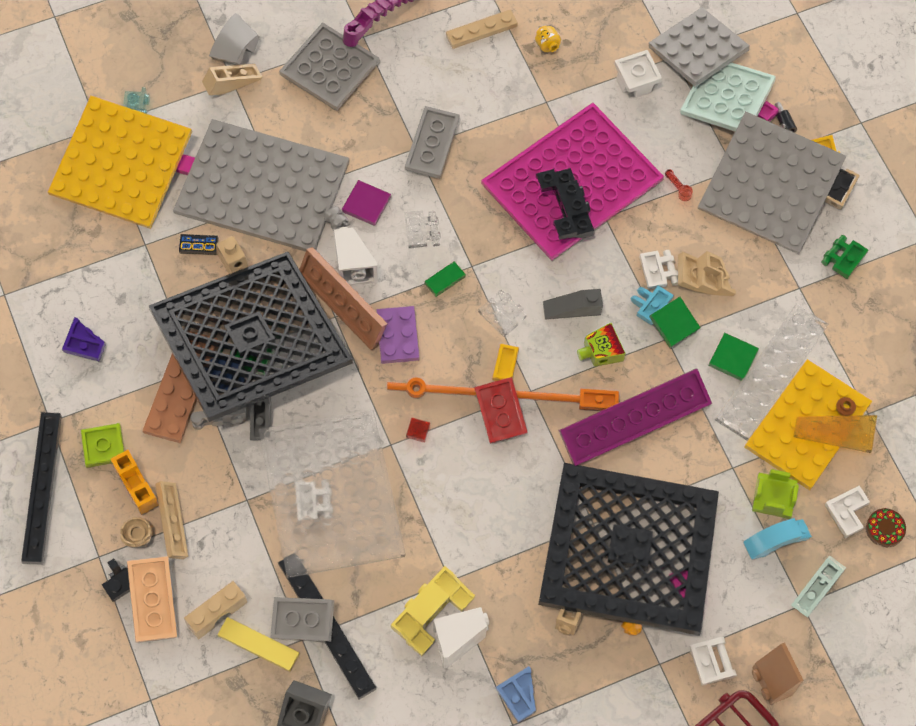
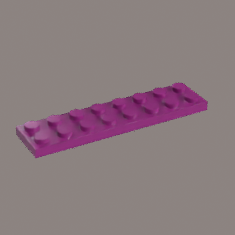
[558,368,712,466]

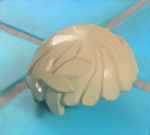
[120,517,152,547]

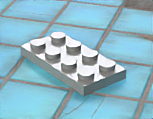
[405,106,460,179]

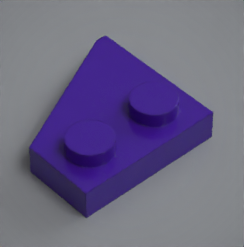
[62,317,106,362]

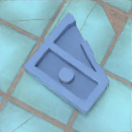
[496,666,536,723]

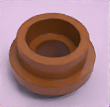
[836,397,856,416]

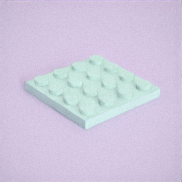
[680,62,776,131]

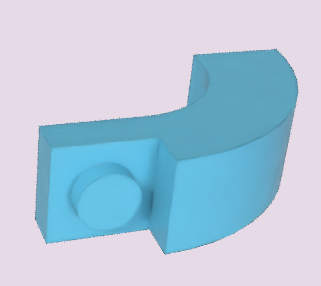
[743,518,812,559]

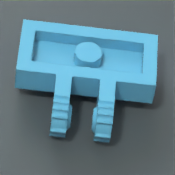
[630,285,674,325]

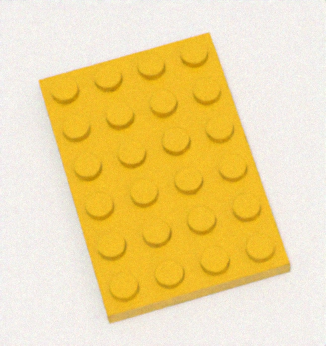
[744,359,872,491]

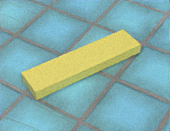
[217,617,299,672]

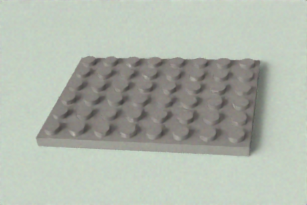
[173,119,349,252]

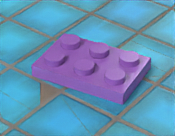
[376,306,419,364]

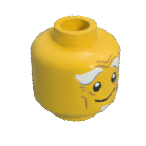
[535,26,561,52]

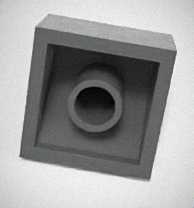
[277,680,332,726]

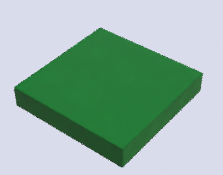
[649,297,701,348]
[708,332,759,382]

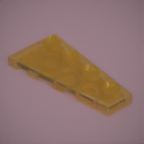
[793,415,877,453]

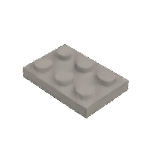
[270,597,334,642]

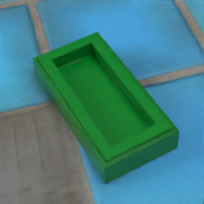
[424,261,466,297]

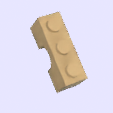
[184,581,247,640]

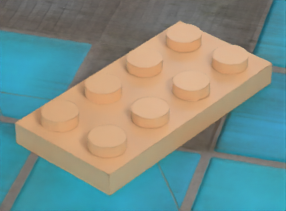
[127,556,177,643]

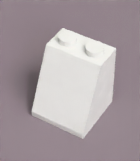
[334,227,378,286]
[433,607,489,669]

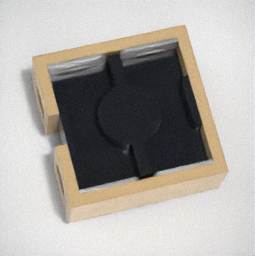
[825,169,860,210]

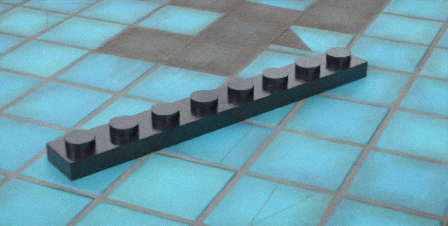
[21,412,62,565]
[278,553,376,700]

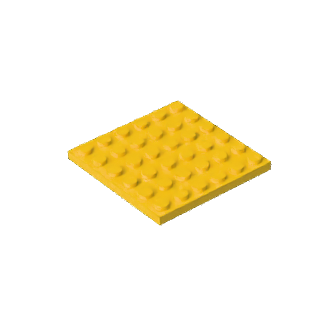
[48,95,193,229]

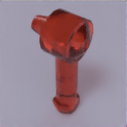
[665,169,693,201]

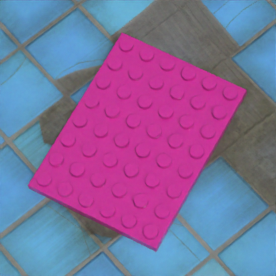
[481,102,664,261]

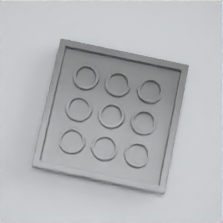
[649,7,750,87]
[279,22,380,111]

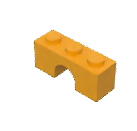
[111,450,159,515]

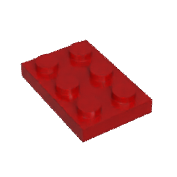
[474,377,528,444]

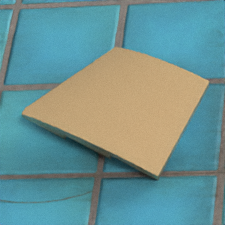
[678,251,736,296]

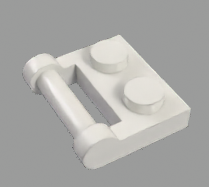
[689,637,737,686]

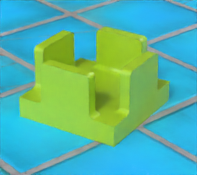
[752,469,799,519]

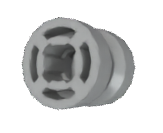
[324,206,349,231]

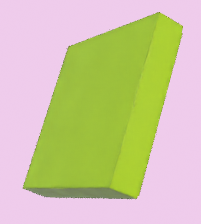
[81,423,124,468]

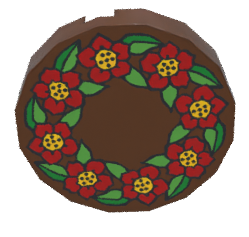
[866,508,906,548]

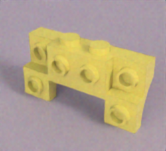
[391,566,475,656]

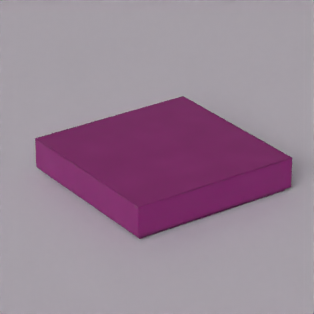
[342,180,391,226]

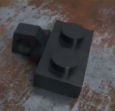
[101,558,130,602]

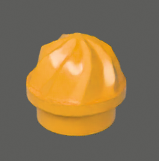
[621,621,642,635]

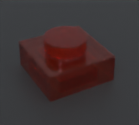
[406,418,430,443]

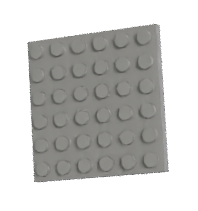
[698,111,846,255]

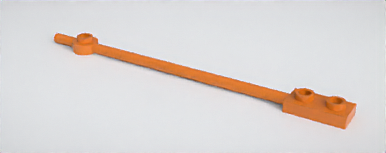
[387,377,619,411]

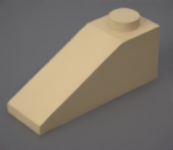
[202,64,262,95]

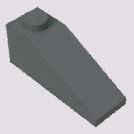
[543,289,603,320]
[250,380,271,440]

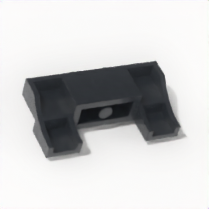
[536,168,594,240]

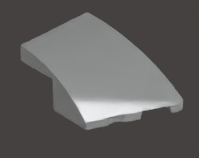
[209,13,260,65]

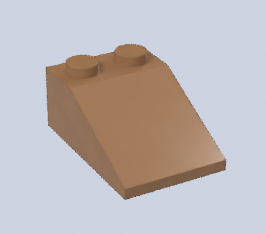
[752,642,804,705]

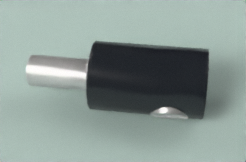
[775,102,797,133]

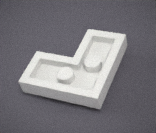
[825,485,870,538]

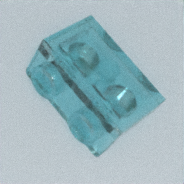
[123,87,150,114]

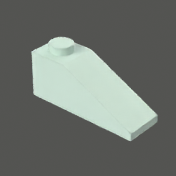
[792,556,846,618]

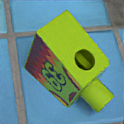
[577,323,626,367]

